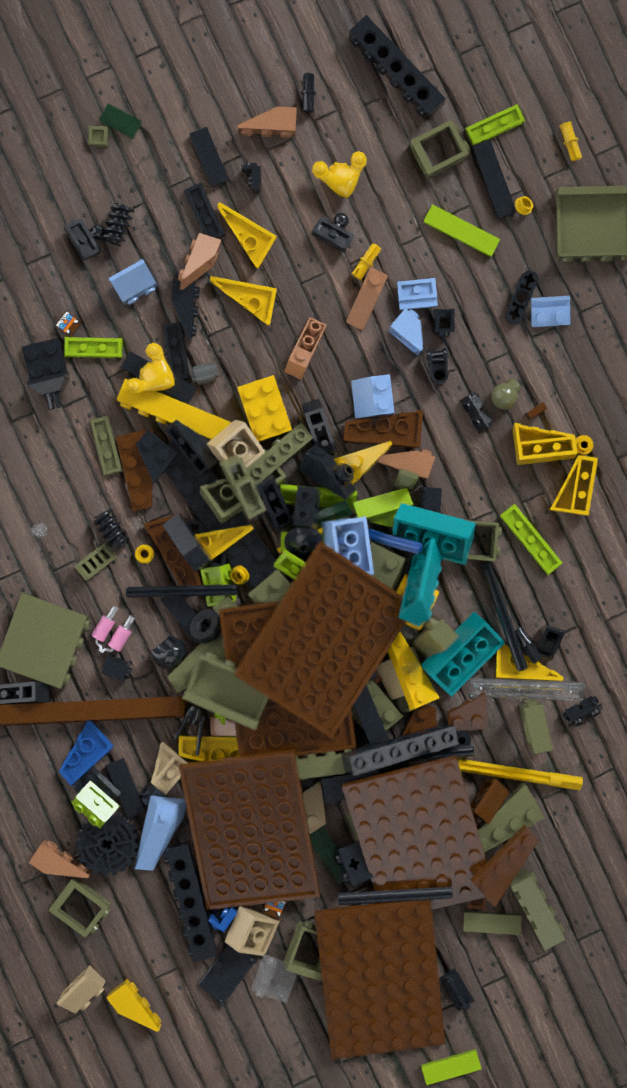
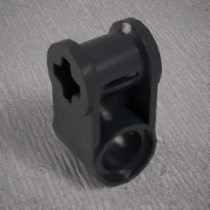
[427,348,449,386]

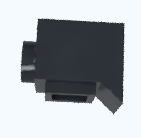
[434,309,455,336]
[419,487,442,512]
[101,652,133,682]

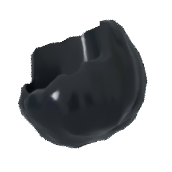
[151,635,187,669]

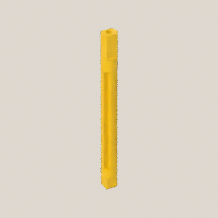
[457,758,583,790]

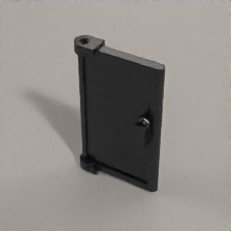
[197,944,258,1006]

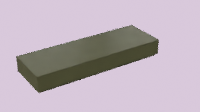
[89,416,123,476]
[463,911,522,935]

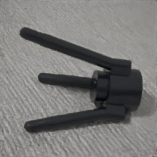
[173,705,206,756]

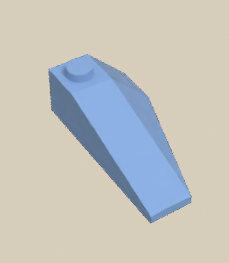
[134,796,186,871]

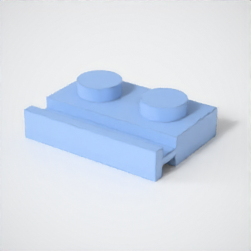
[397,278,438,311]
[531,296,570,327]

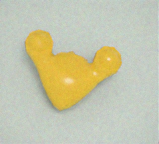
[312,151,367,199]
[126,343,175,395]

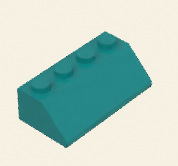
[393,503,476,565]
[399,538,442,627]
[421,611,505,697]

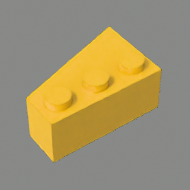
[512,423,578,465]
[550,455,598,516]

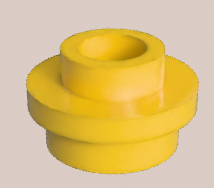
[514,196,533,215]
[576,435,593,455]
[135,545,154,564]
[230,566,249,584]

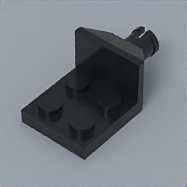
[21,337,70,410]

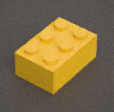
[237,375,292,443]

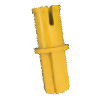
[559,122,582,161]
[351,243,381,281]

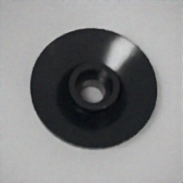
[284,526,323,557]

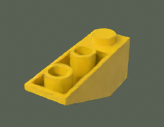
[107,979,161,1032]

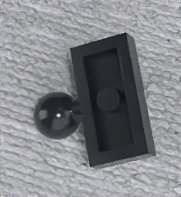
[311,213,354,253]
[64,218,106,261]

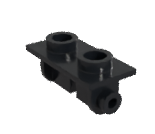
[460,392,494,433]
[562,695,602,727]
[439,968,475,1011]

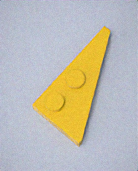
[217,202,277,269]
[210,276,277,326]
[334,441,392,485]
[195,525,254,559]
[495,644,564,681]

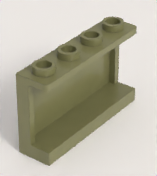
[183,652,269,730]

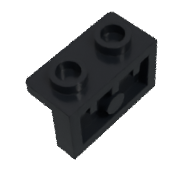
[73,766,121,801]

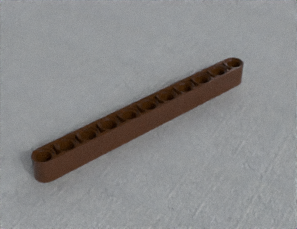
[0,696,186,726]

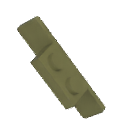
[247,423,313,485]

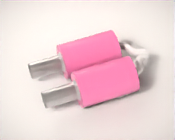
[91,606,135,653]

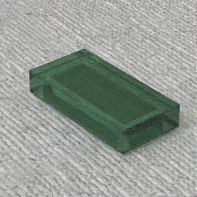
[99,103,142,140]

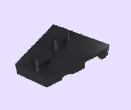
[136,430,179,482]

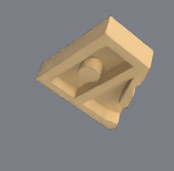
[151,741,189,795]
[302,781,326,834]

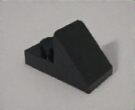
[536,625,565,661]

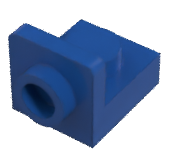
[208,907,238,932]

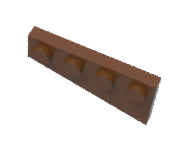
[343,410,423,448]
[116,428,154,511]
[144,513,202,586]

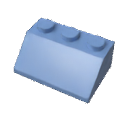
[321,517,374,575]

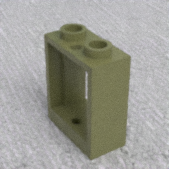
[409,119,470,179]
[467,520,502,561]
[519,698,553,754]
[48,877,111,938]
[283,921,322,981]

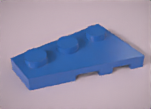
[59,721,115,786]

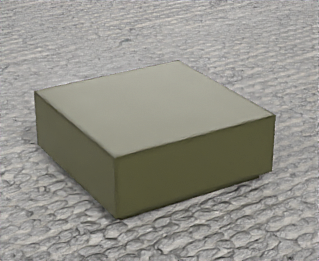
[88,126,109,147]

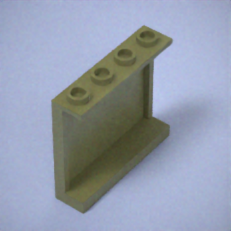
[555,186,627,263]
[0,592,91,689]

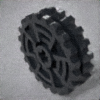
[76,812,140,876]

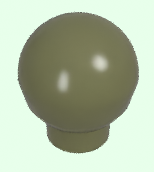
[491,378,521,410]

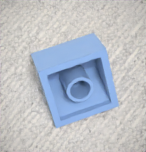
[109,259,158,305]
[388,308,423,356]
[351,374,394,419]

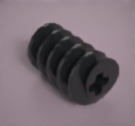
[101,203,135,246]
[93,509,129,552]

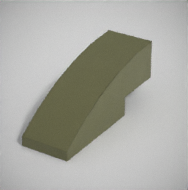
[220,454,266,519]

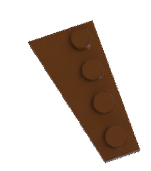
[470,825,539,907]

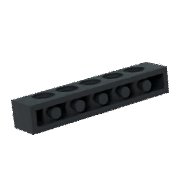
[349,15,446,119]
[341,723,459,775]
[163,841,218,962]

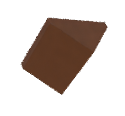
[470,779,509,825]

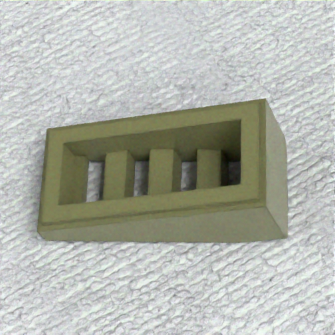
[394,469,419,490]
[75,543,118,581]

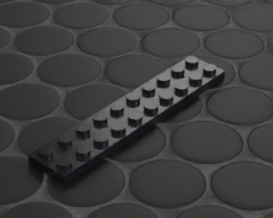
[165,441,292,590]

